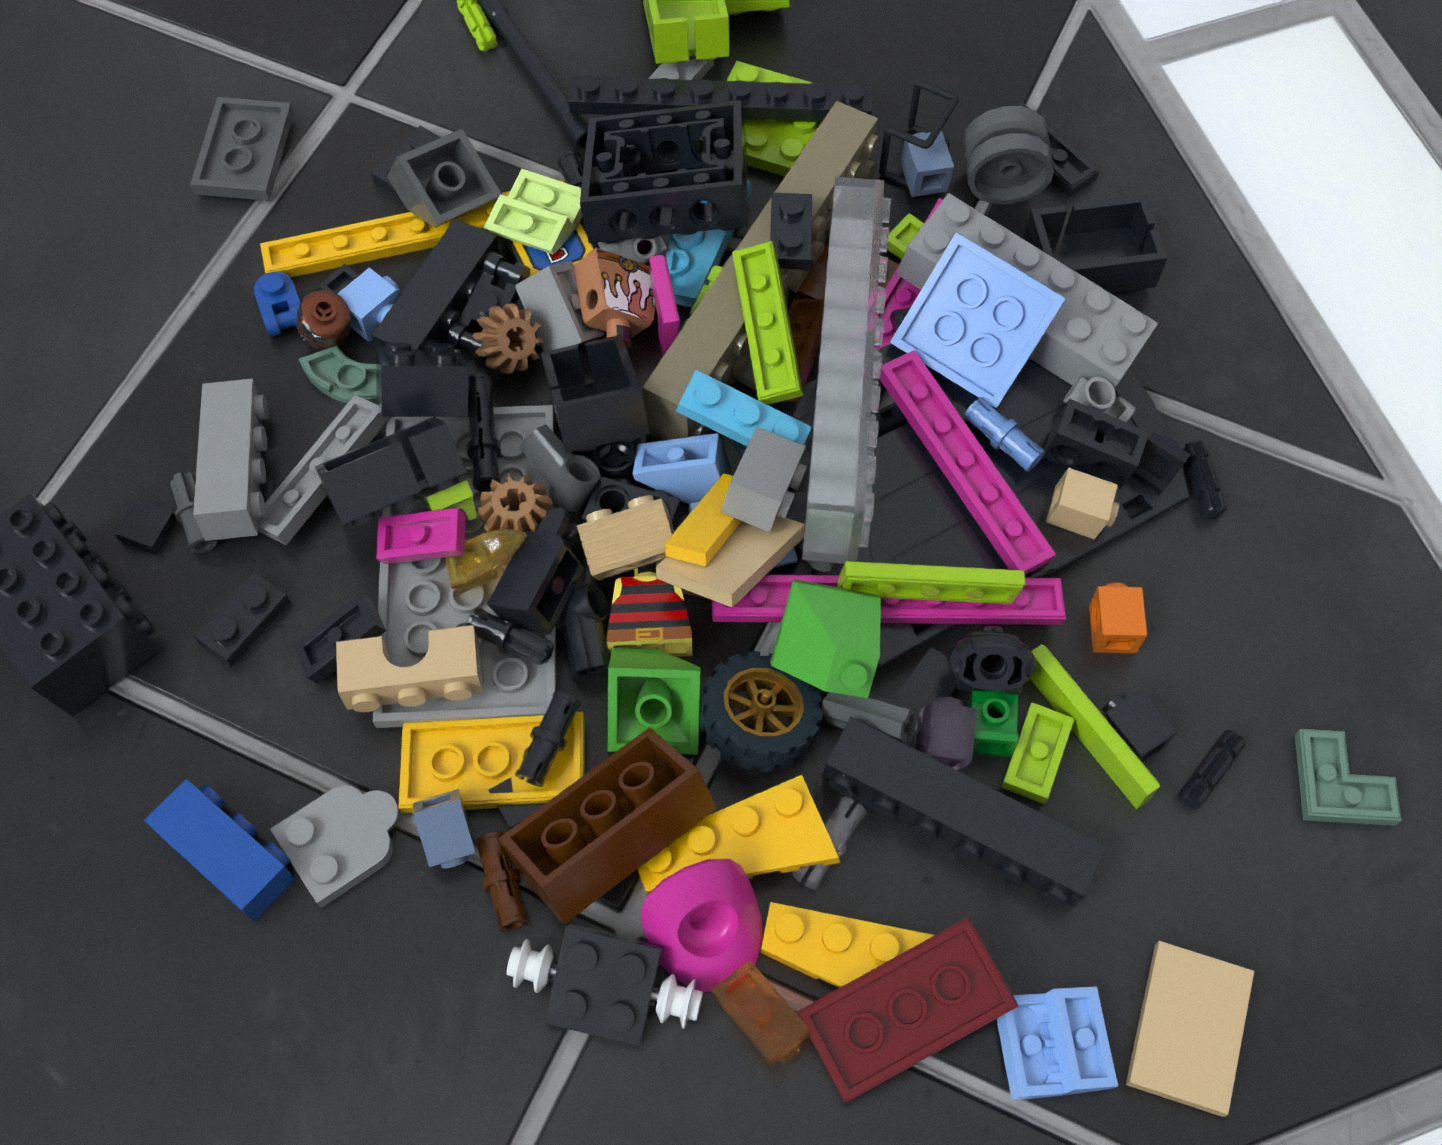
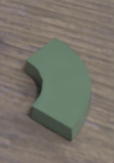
[299,345,378,405]

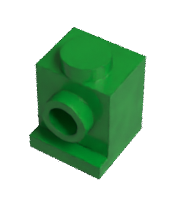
[966,689,1019,758]

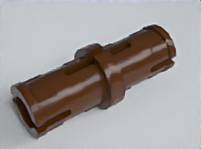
[475,831,530,932]

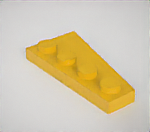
[637,775,840,894]
[761,902,935,988]

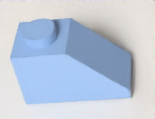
[633,433,732,504]

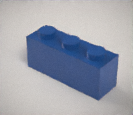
[144,779,295,922]

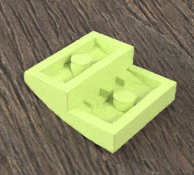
[484,169,583,254]

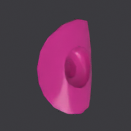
[641,859,763,993]

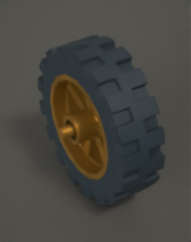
[699,651,823,772]

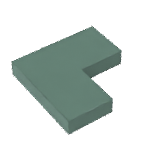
[1294,729,1401,826]

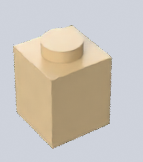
[1046,468,1119,539]

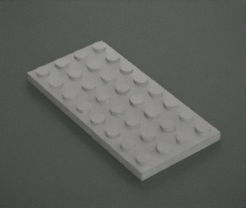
[373,405,556,728]

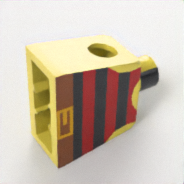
[607,561,693,658]

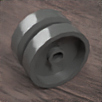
[963,106,1054,204]

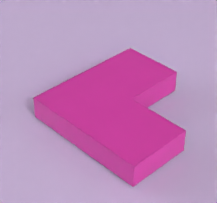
[649,255,680,356]

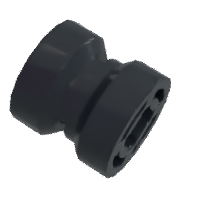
[593,441,636,484]

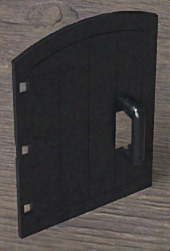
[727,344,1189,669]

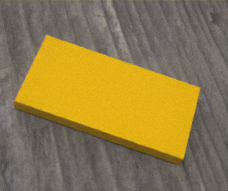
[398,712,585,813]

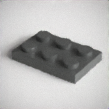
[190,97,294,201]

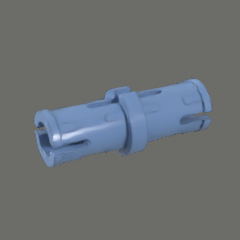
[964,397,1046,472]

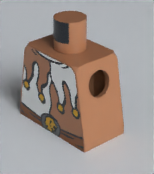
[574,247,656,349]

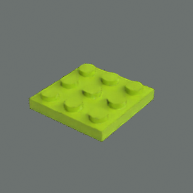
[699,61,822,176]

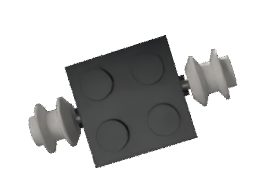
[507,923,703,1047]

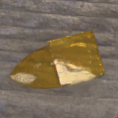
[445,529,527,595]

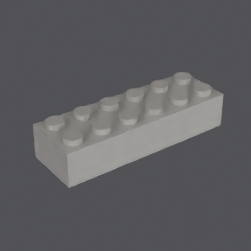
[897,193,1158,389]

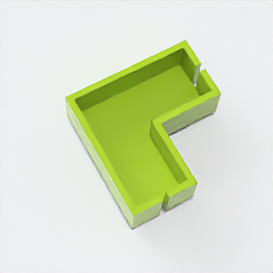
[643,0,790,64]

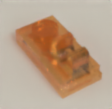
[711,960,811,1065]

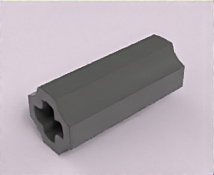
[822,692,921,746]

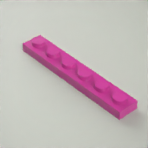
[876,350,1056,575]

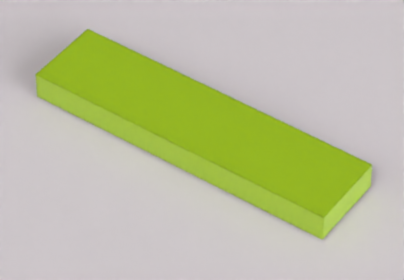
[732,241,803,405]
[837,561,1025,604]
[1030,644,1160,810]

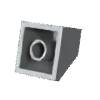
[387,129,502,228]

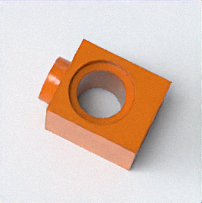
[1089,583,1147,653]

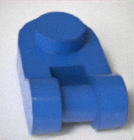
[254,271,301,338]

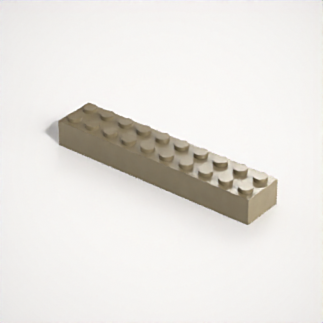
[642,101,880,441]

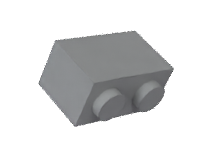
[720,426,807,532]

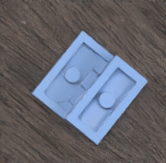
[997,987,1118,1100]

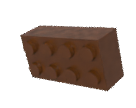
[498,727,717,924]

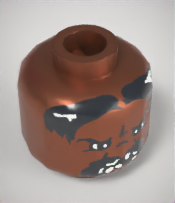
[297,290,351,350]

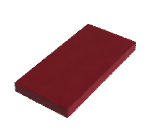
[797,917,1019,1103]

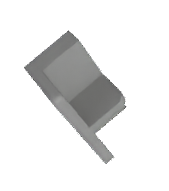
[515,261,604,352]

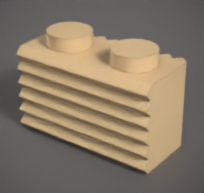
[577,495,674,580]

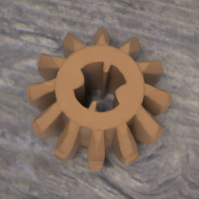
[472,304,545,374]
[478,473,553,547]

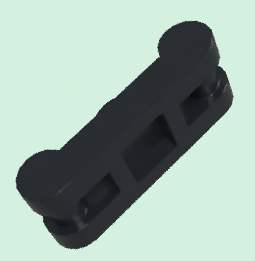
[447,252,530,359]

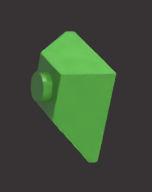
[770,579,881,699]
[608,647,701,755]

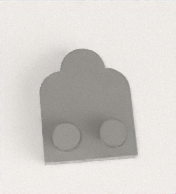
[270,785,399,908]

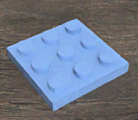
[890,232,1067,408]

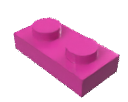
[376,508,466,564]

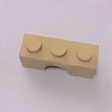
[336,625,483,712]

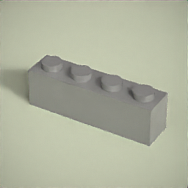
[193,378,269,541]

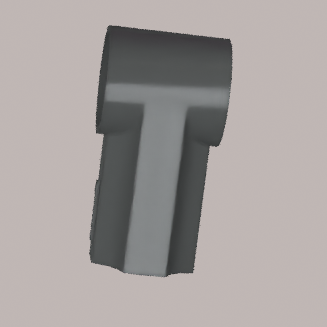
[519,425,600,512]

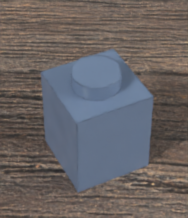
[900,131,954,197]
[413,789,476,868]

